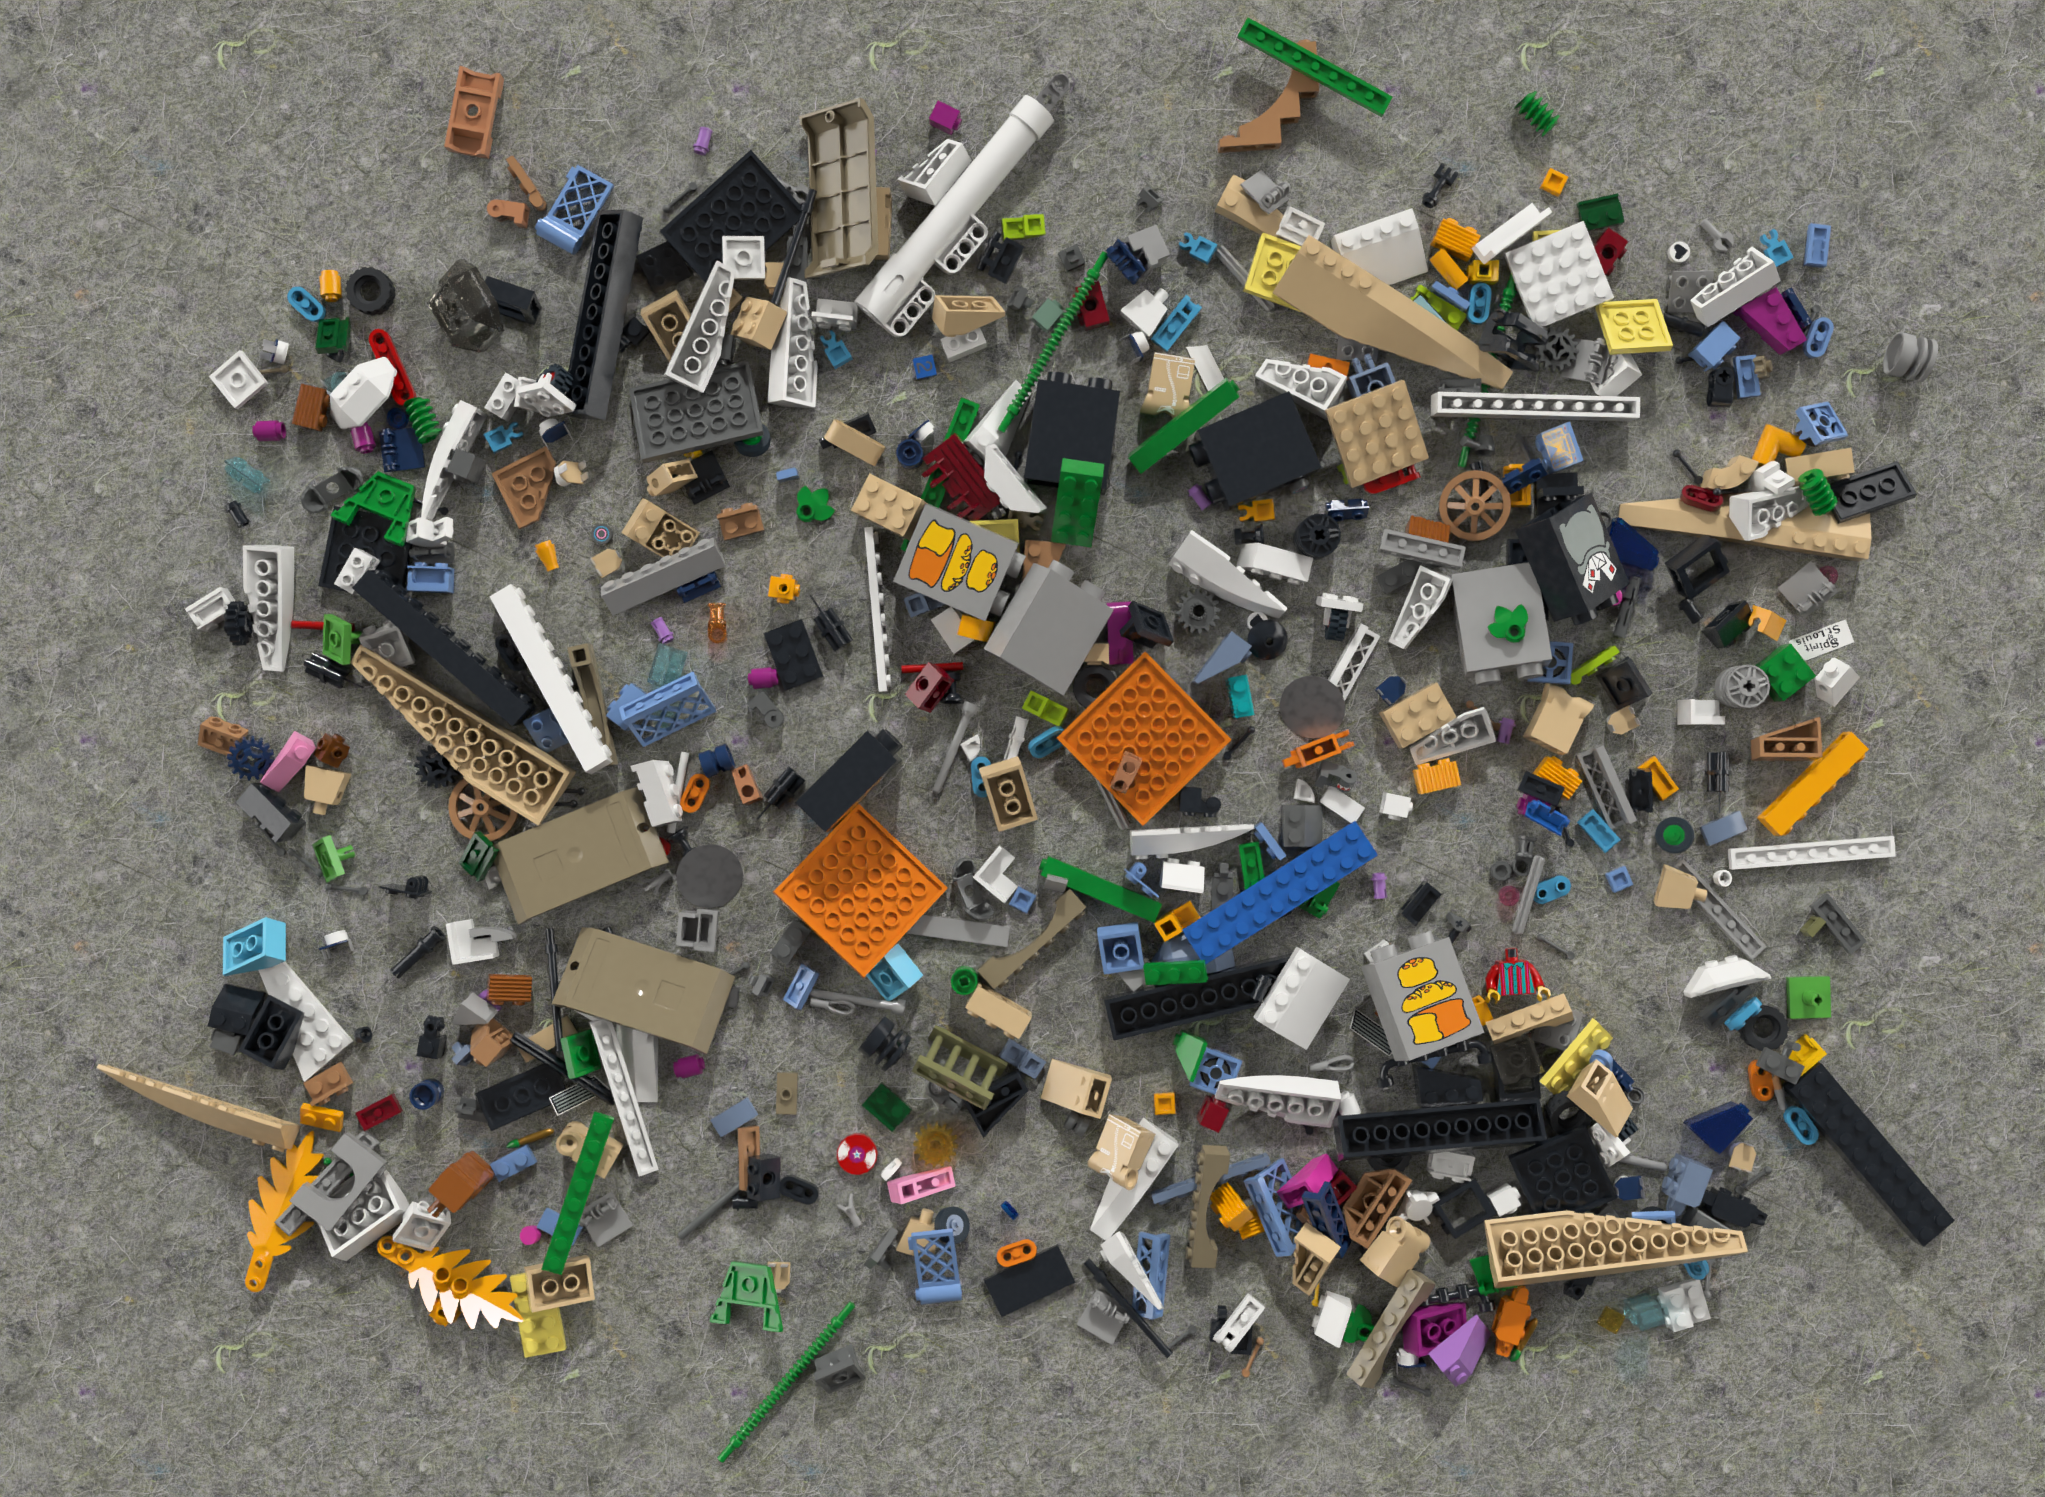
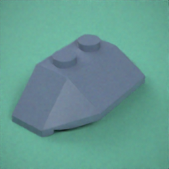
[1151,934,1235,974]

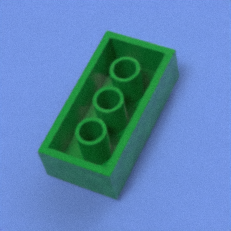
[1051,458,1104,548]

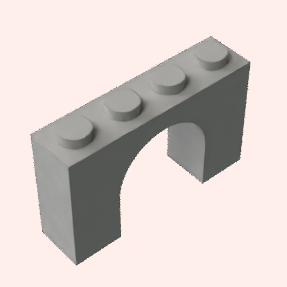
[290,1132,387,1231]

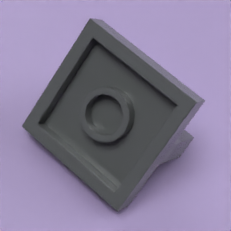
[813,1344,866,1394]

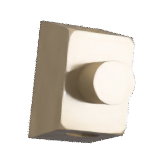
[647,459,698,496]
[304,765,351,815]
[1653,864,1707,909]
[896,1208,936,1261]

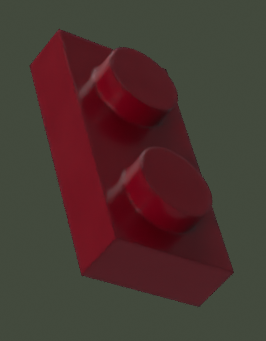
[355,1093,403,1131]

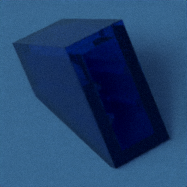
[1609,517,1659,572]
[1683,1101,1753,1154]

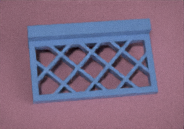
[619,672,717,747]
[1244,1158,1302,1257]

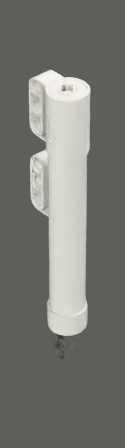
[854,74,1070,338]

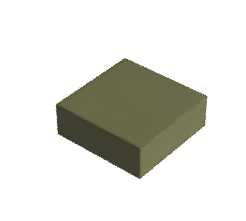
[1800,916,1826,937]

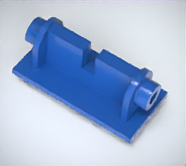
[1524,800,1570,836]

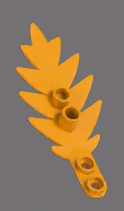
[245,1131,324,1292]
[377,1236,523,1329]

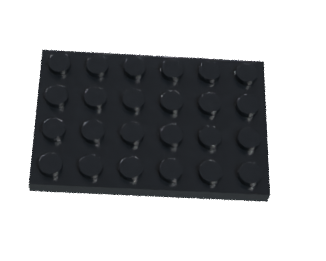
[659,150,801,284]

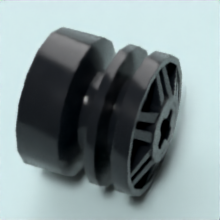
[1293,514,1341,560]
[858,1016,912,1072]

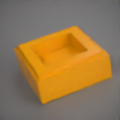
[1540,168,1568,197]
[1154,1092,1176,1115]

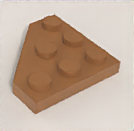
[492,446,557,529]

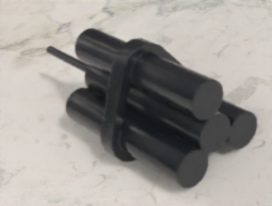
[810,595,853,652]
[303,652,364,689]
[1705,752,1732,813]
[757,766,806,819]

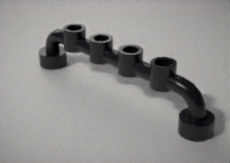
[1376,1040,1495,1088]
[1381,1284,1496,1315]

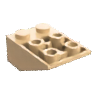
[621,498,700,557]
[1041,1059,1112,1119]
[1567,1059,1633,1138]

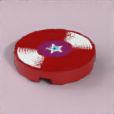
[837,1133,878,1175]

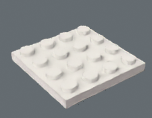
[1504,221,1614,328]

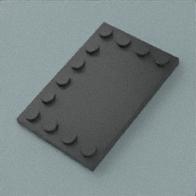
[629,360,764,463]

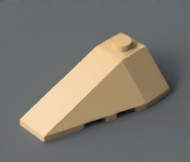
[1215,174,1290,242]

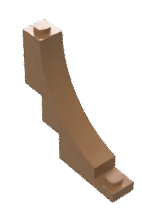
[1217,39,1319,153]

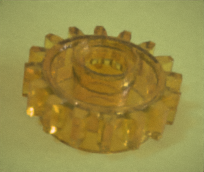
[913,1121,958,1168]

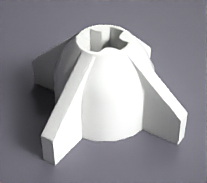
[1396,1190,1440,1225]

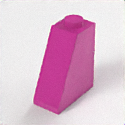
[1277,1153,1339,1209]

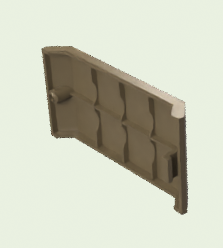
[799,98,878,279]
[493,787,669,925]
[552,927,735,1055]

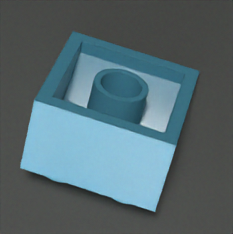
[866,944,923,1001]

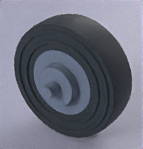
[934,1206,970,1244]

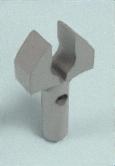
[777,178,809,205]
[1700,219,1734,253]

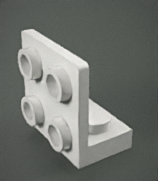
[811,298,859,331]

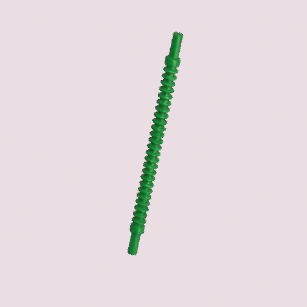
[998,251,1108,433]
[1457,273,1516,468]
[717,1301,856,1463]

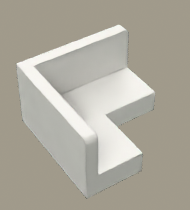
[1590,353,1642,396]
[1677,699,1725,725]
[973,845,1018,904]
[446,919,499,965]

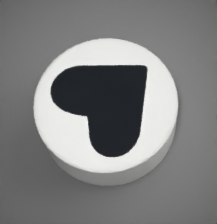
[1667,241,1690,264]
[1247,612,1268,629]

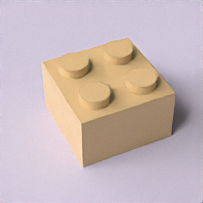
[730,297,787,350]

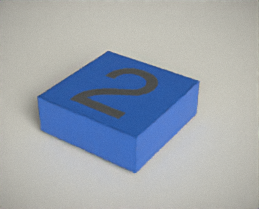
[913,355,937,380]

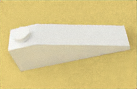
[1255,359,1347,421]
[1729,486,1808,541]
[1409,707,1496,765]
[1100,1231,1164,1310]

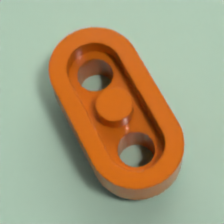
[680,774,710,813]
[1748,1059,1774,1101]
[997,1239,1037,1267]

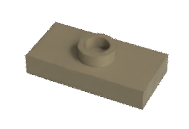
[776,1072,798,1115]

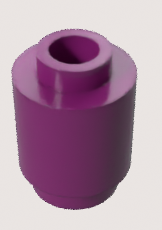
[252,420,286,442]
[350,422,376,454]
[748,667,778,689]
[673,1054,705,1079]

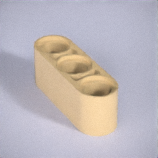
[824,419,885,466]
[516,1015,578,1063]

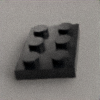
[764,619,824,691]

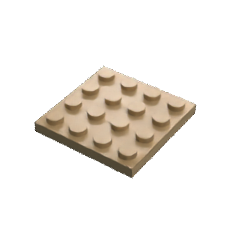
[1325,380,1429,488]

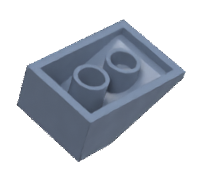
[1191,631,1252,685]

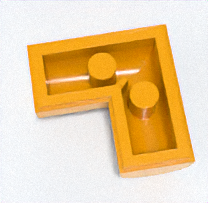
[1752,424,1806,467]

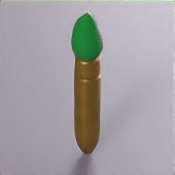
[506,1128,555,1148]
[1510,1318,1538,1362]

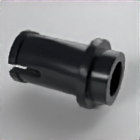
[225,500,250,528]
[1678,598,1704,624]
[1250,974,1272,1002]
[733,1195,758,1211]

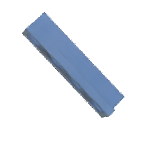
[1132,1232,1170,1320]

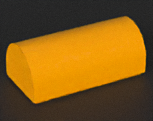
[1429,248,1468,290]

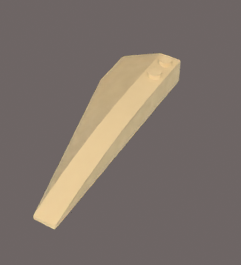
[97,1064,301,1152]

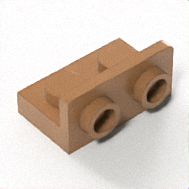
[716,503,765,541]
[197,716,249,757]
[303,1062,353,1106]

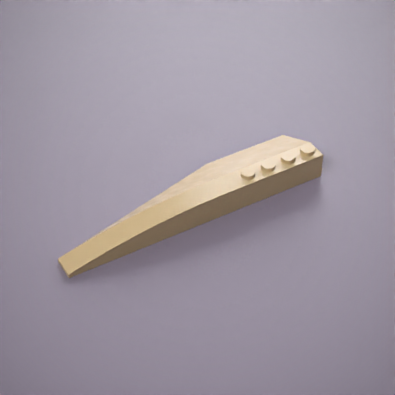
[1273,235,1513,390]
[1617,491,1872,561]
[350,645,576,825]
[1484,1210,1748,1288]

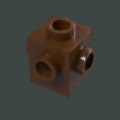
[313,733,350,768]

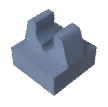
[452,1042,474,1066]

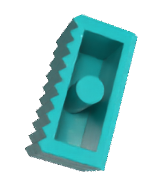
[1225,674,1255,719]

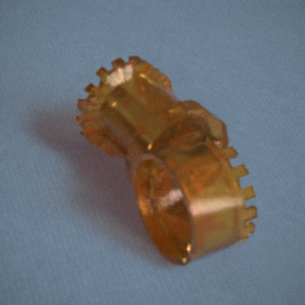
[708,603,728,644]

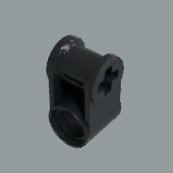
[1706,367,1734,408]

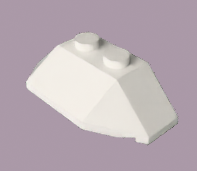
[330,357,397,429]
[984,444,1047,513]
[1683,955,1771,998]

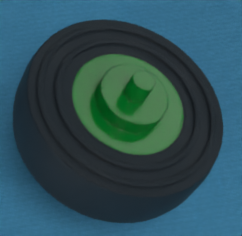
[734,424,771,457]
[1655,817,1694,854]

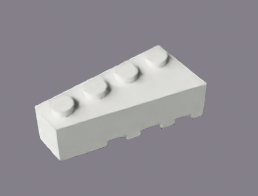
[1690,247,1781,327]

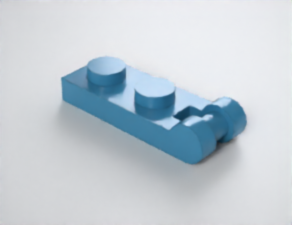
[1151,295,1202,353]

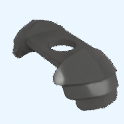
[301,466,363,513]
[952,859,994,921]

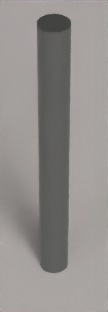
[677,1182,741,1240]

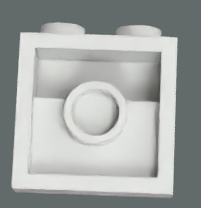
[359,621,416,667]
[393,1201,451,1251]
[1657,1278,1711,1332]

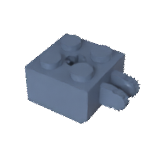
[1346,353,1396,399]
[1662,1153,1713,1217]

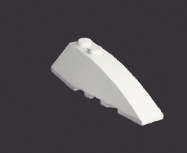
[1215,1075,1341,1128]
[1090,1117,1178,1241]

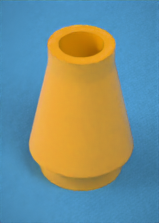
[535,540,559,572]

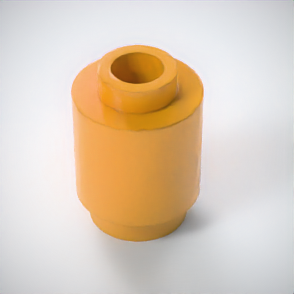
[319,270,342,302]

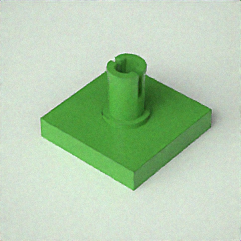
[322,614,362,665]
[312,835,355,883]
[1786,976,1831,1019]

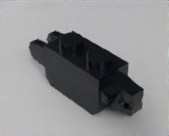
[1701,1186,1768,1228]

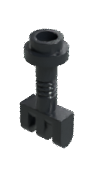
[1422,163,1459,208]

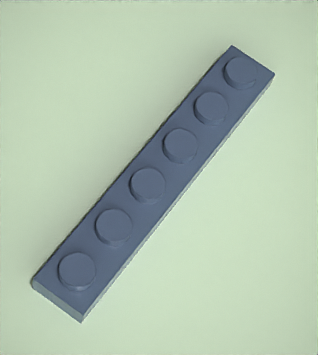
[1151,1152,1271,1205]

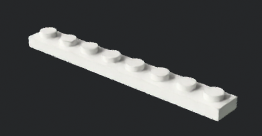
[864,527,892,692]
[1728,836,1896,870]
[590,1019,659,1177]

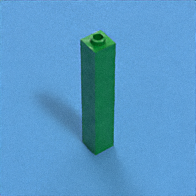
[1128,377,1240,474]
[1038,855,1162,923]

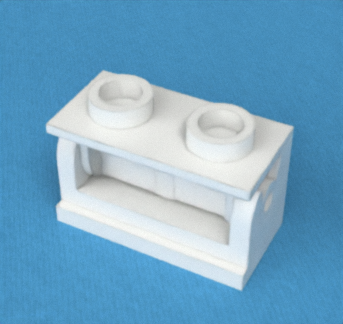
[940,328,987,363]
[484,372,519,422]
[334,548,380,596]
[185,587,235,632]
[931,607,975,655]
[1426,1151,1475,1183]

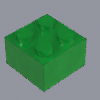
[1755,644,1816,702]

